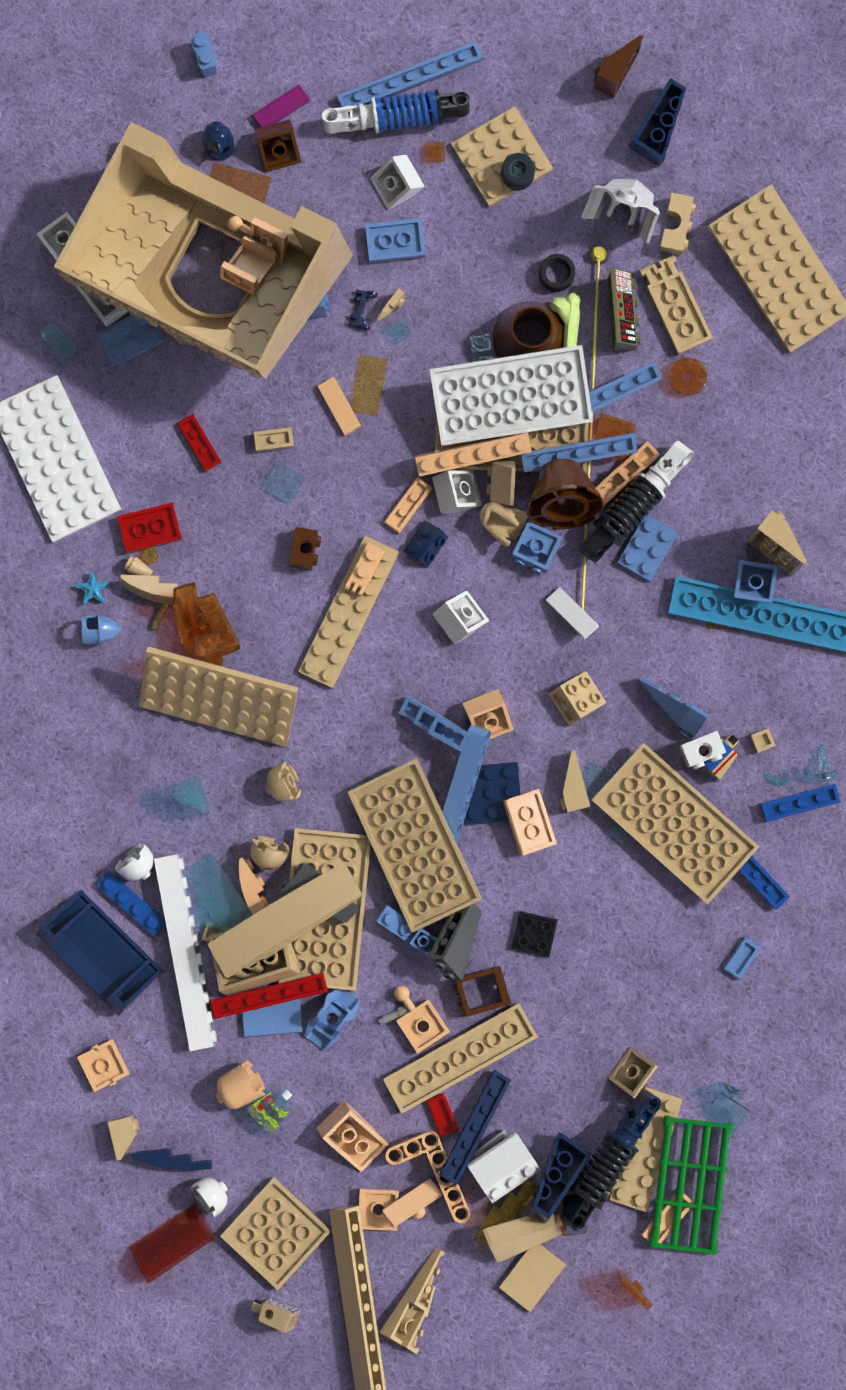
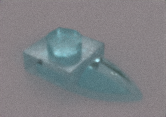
[719,1082,742,1099]

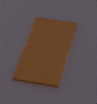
[209,162,272,203]

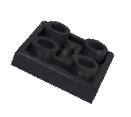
[511,911,558,957]

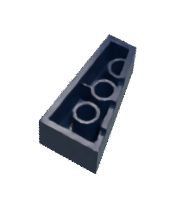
[628,78,686,166]
[529,1132,592,1223]

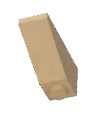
[560,750,590,813]

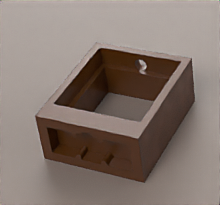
[453,966,511,1017]

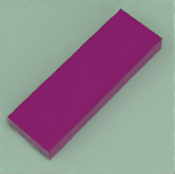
[253,85,310,127]

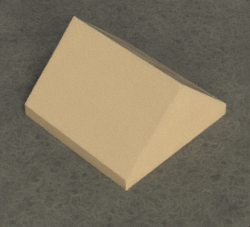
[608,1047,658,1098]

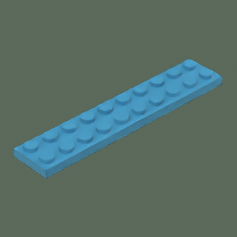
[668,576,846,653]

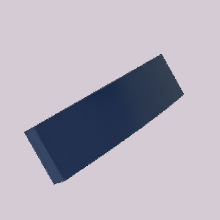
[131,1148,213,1170]

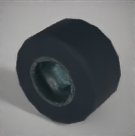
[501,153,535,191]

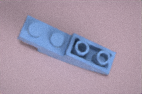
[375,905,437,956]

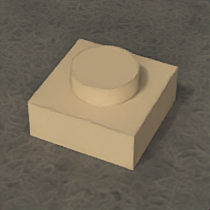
[750,728,776,753]

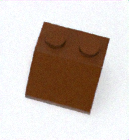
[254,120,302,172]

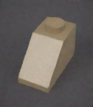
[108,1115,139,1161]

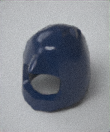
[202,121,234,161]

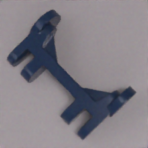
[348,290,378,330]

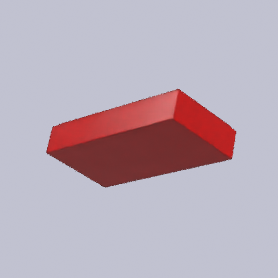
[426,1093,459,1137]

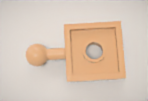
[228,216,288,263]
[394,986,450,1054]
[359,1188,426,1231]

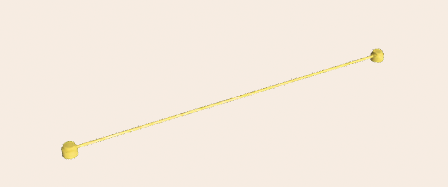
[574,246,607,634]

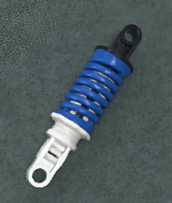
[322,89,470,134]

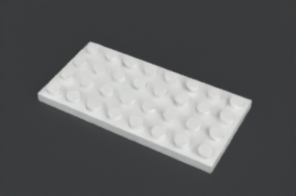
[430,345,593,446]
[0,375,122,543]

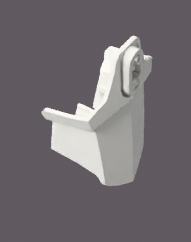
[581,179,660,244]

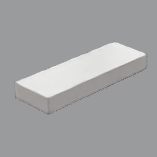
[546,587,599,639]

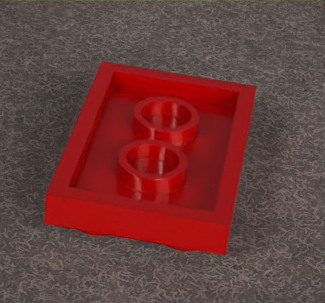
[117,502,182,554]

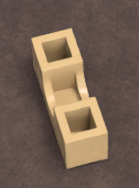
[659,193,696,256]

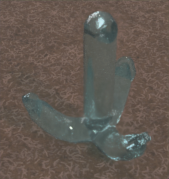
[805,745,839,782]

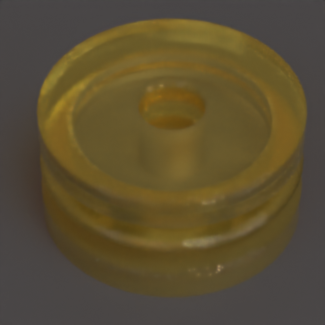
[142,548,158,564]

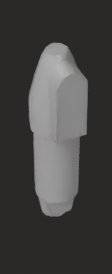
[378,1005,409,1024]

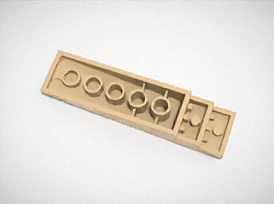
[207,863,363,978]

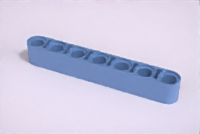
[442,725,491,843]

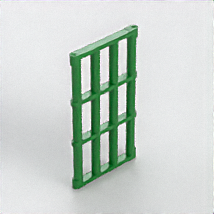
[648,1115,733,1255]

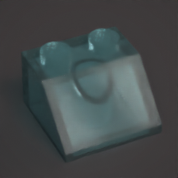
[172,776,212,816]

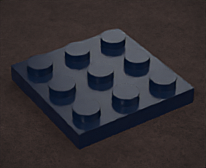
[465,762,521,825]

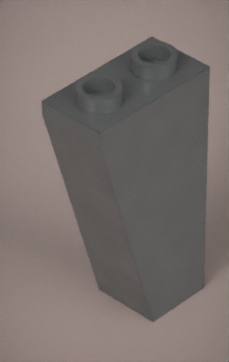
[281,862,360,923]
[428,904,482,981]

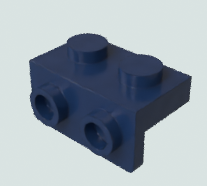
[403,520,448,568]

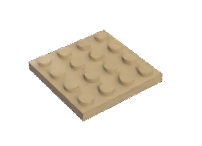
[451,106,553,207]
[220,1177,331,1290]

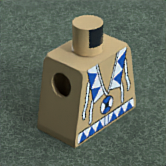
[251,1299,300,1333]

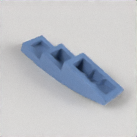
[399,696,470,752]

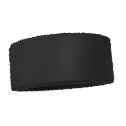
[539,254,575,292]

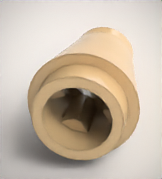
[124,556,153,576]

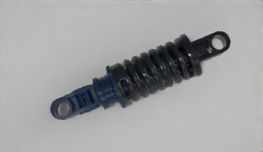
[560,1089,661,1231]

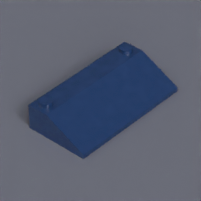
[36,890,163,1016]

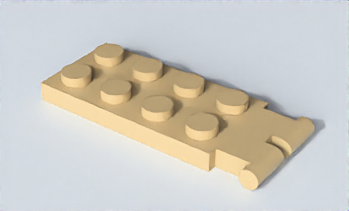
[639,255,713,355]

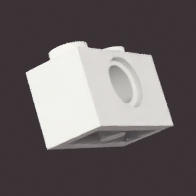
[679,731,726,770]

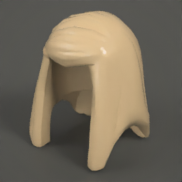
[479,502,528,547]

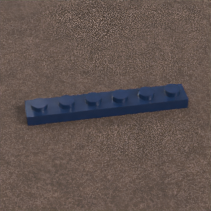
[439,1070,511,1185]

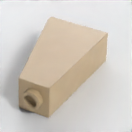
[483,1214,563,1263]

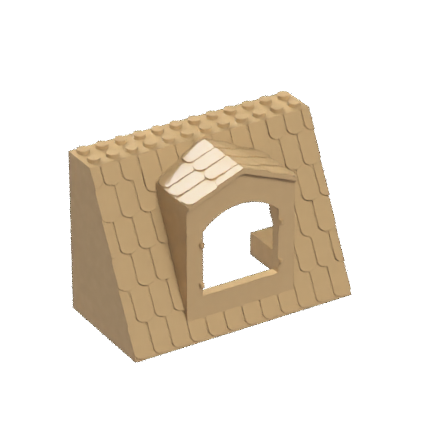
[54,122,353,379]

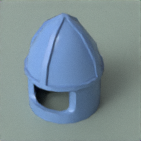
[82,614,122,645]

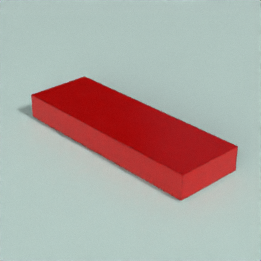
[177,414,222,472]

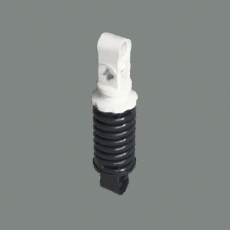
[579,441,694,563]

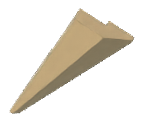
[379,1248,445,1354]

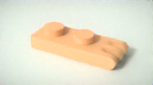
[344,543,385,597]

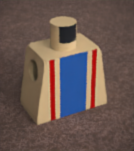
[698,734,739,781]

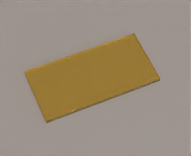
[351,355,388,416]

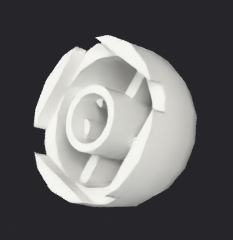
[115,843,154,881]
[190,1177,228,1218]

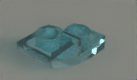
[37,321,80,361]
[470,333,492,362]

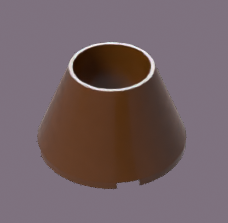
[492,301,565,358]
[527,459,604,530]

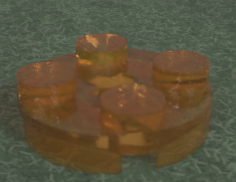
[669,358,707,396]

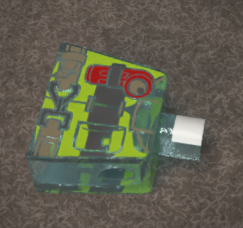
[246,1088,294,1136]

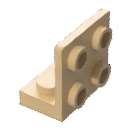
[549,671,606,726]

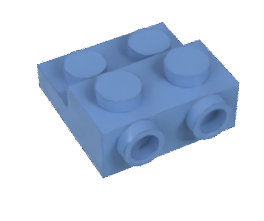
[511,521,562,575]

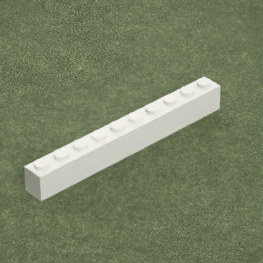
[154,854,217,1051]

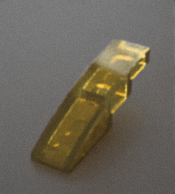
[473,1180,538,1244]

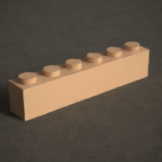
[415,432,532,476]

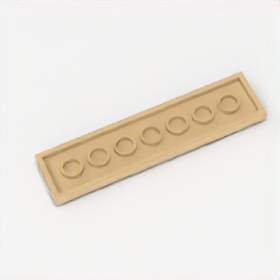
[298,536,399,689]
[383,1003,538,1114]

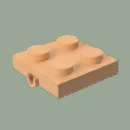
[77,1039,130,1092]

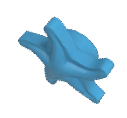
[76,572,109,605]

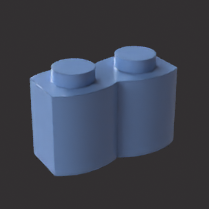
[191,31,218,77]

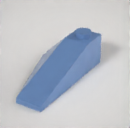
[637,677,709,738]

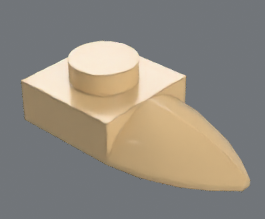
[376,288,406,321]

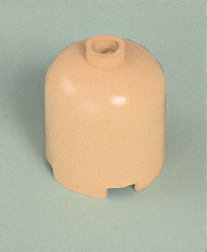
[216,1061,265,1109]

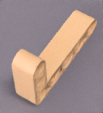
[385,1130,470,1223]

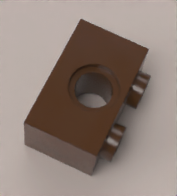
[289,527,321,571]

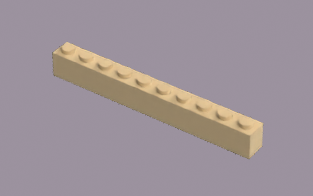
[329,1206,386,1390]

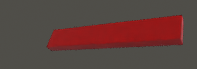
[210,972,328,1019]

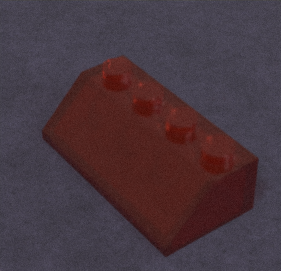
[130,1203,217,1284]

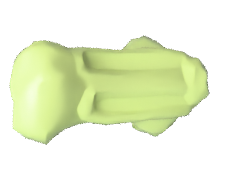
[550,293,580,348]

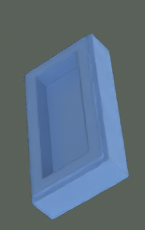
[723,937,761,980]

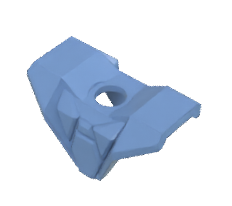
[305,989,361,1051]

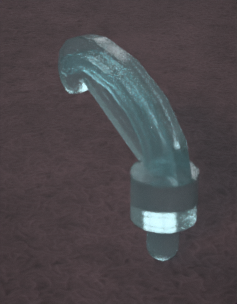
[764,771,794,786]

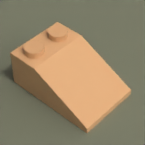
[317,1100,389,1172]

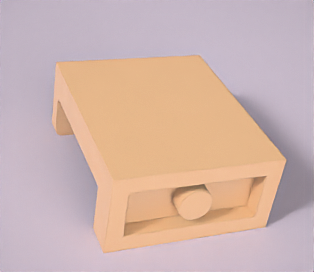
[220,236,277,295]

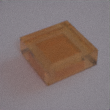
[426,142,445,163]

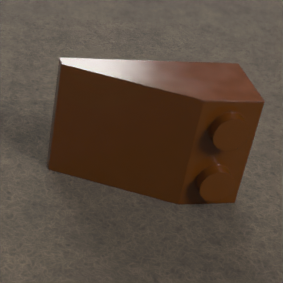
[593,35,643,98]

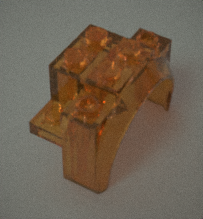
[173,582,240,666]

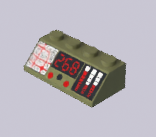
[607,268,640,352]

